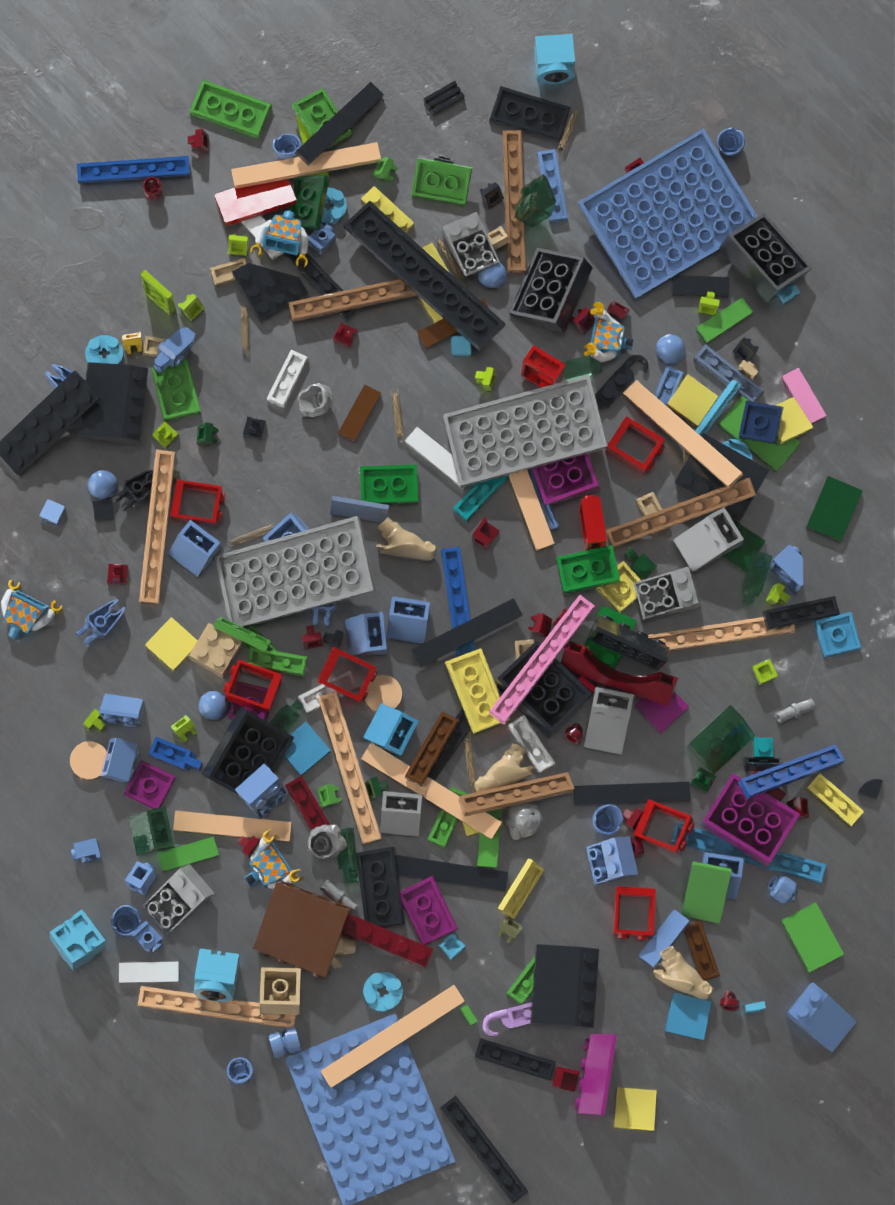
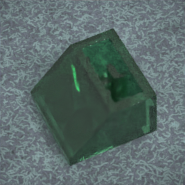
[514,174,556,228]
[129,806,175,856]

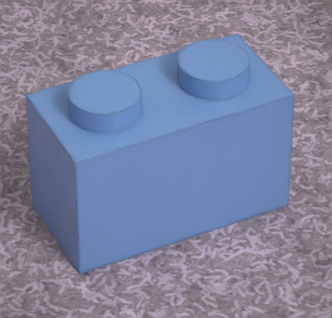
[101,738,138,782]

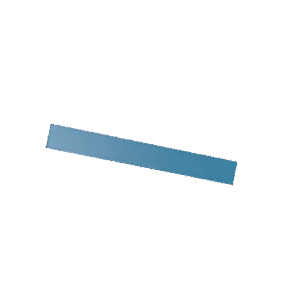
[671,823,827,884]

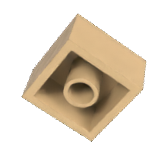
[189,623,243,679]
[260,967,301,1015]

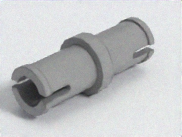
[776,698,816,724]
[320,880,358,912]

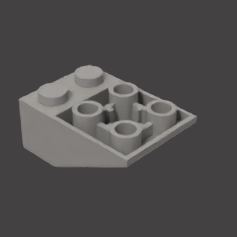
[442,212,500,277]
[673,507,744,573]
[633,567,701,620]
[584,687,634,755]
[142,864,215,935]

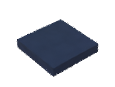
[739,401,784,445]

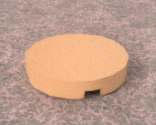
[365,675,402,712]
[70,741,107,780]

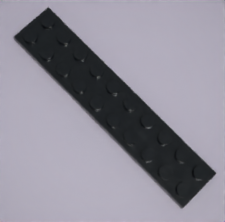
[343,201,506,351]

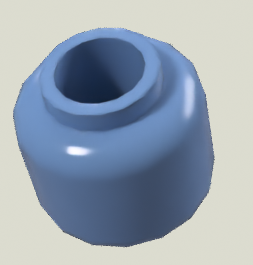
[767,874,798,904]

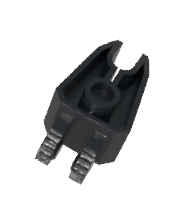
[113,470,153,512]

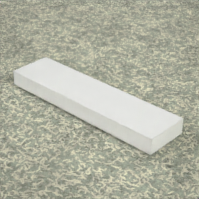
[405,427,466,489]

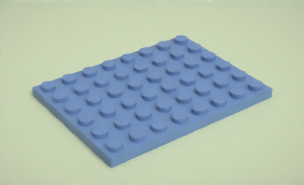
[577,128,758,299]
[285,1013,455,1205]

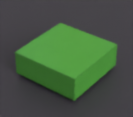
[461,1005,478,1026]

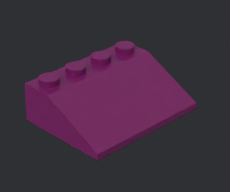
[532,453,601,505]
[701,773,800,867]
[575,1034,617,1118]

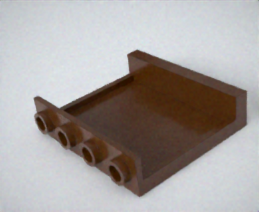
[253,880,353,978]

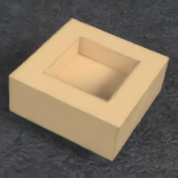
[487,226,510,250]
[738,360,758,381]
[515,639,534,660]

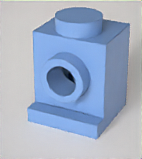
[308,224,336,256]
[71,838,102,863]
[125,861,157,896]
[131,921,163,953]

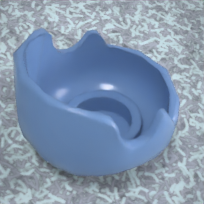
[717,128,745,156]
[273,134,302,160]
[478,263,508,289]
[656,334,685,365]
[87,470,118,499]
[198,691,230,720]
[592,804,624,835]
[111,905,141,937]

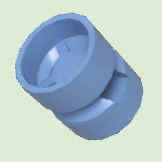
[268,1026,302,1058]
[227,1057,254,1085]

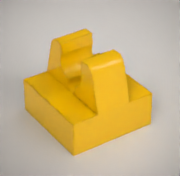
[122,332,142,354]

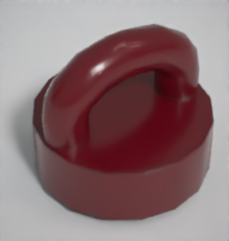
[564,723,584,745]
[630,838,644,858]
[720,991,740,1011]

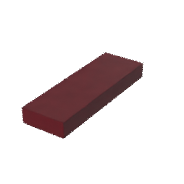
[285,776,330,830]

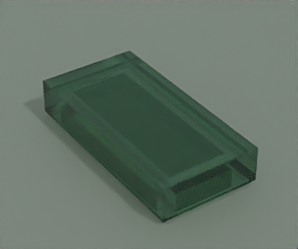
[562,356,602,381]

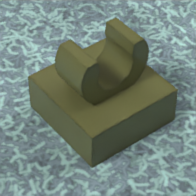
[498,916,523,943]

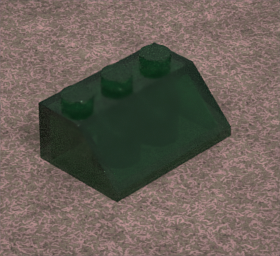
[687,705,755,775]

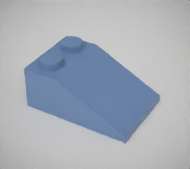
[786,982,856,1052]

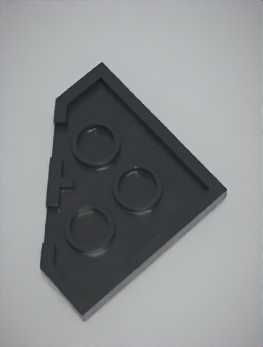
[232,263,309,322]

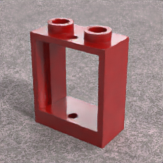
[521,345,566,388]
[605,416,666,475]
[170,479,226,527]
[579,495,607,551]
[317,647,378,702]
[223,659,282,715]
[633,799,695,856]
[613,886,656,941]

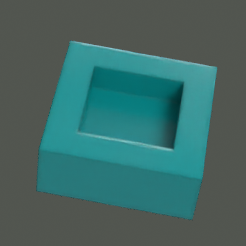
[753,737,773,757]

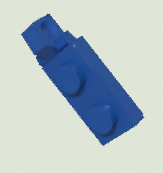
[148,737,203,771]

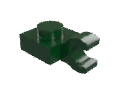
[624,548,657,580]

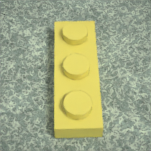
[361,186,414,233]
[806,773,864,827]
[498,858,544,919]

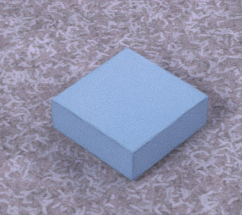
[39,499,65,525]

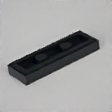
[673,275,729,297]

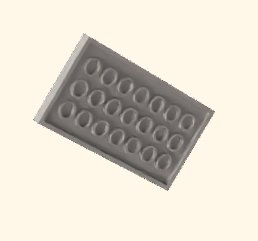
[443,375,608,488]
[215,516,376,628]

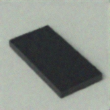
[489,86,571,143]
[356,847,405,928]

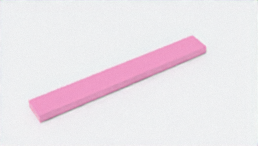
[489,595,595,725]

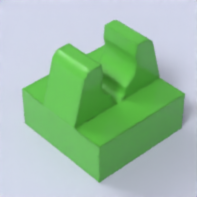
[372,157,398,180]
[317,784,342,808]

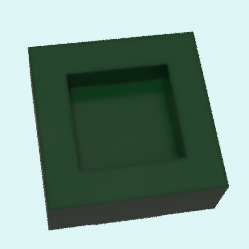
[196,422,219,446]
[690,767,717,794]
[365,777,389,801]

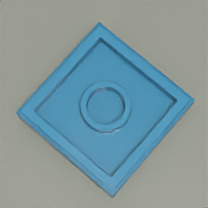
[814,612,861,658]
[284,722,331,776]
[665,993,712,1041]

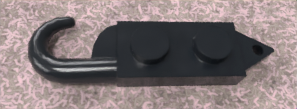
[595,354,649,410]

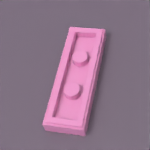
[782,368,826,424]

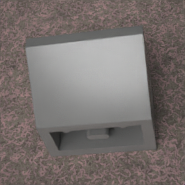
[380,791,422,837]

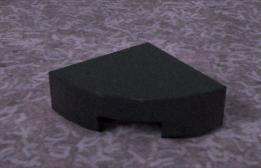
[858,779,883,799]

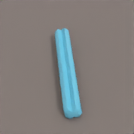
[695,380,741,436]

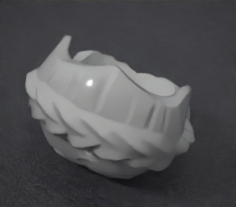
[298,383,333,417]
[502,803,543,840]
[307,824,347,859]

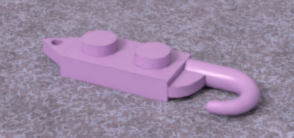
[483,1002,532,1037]

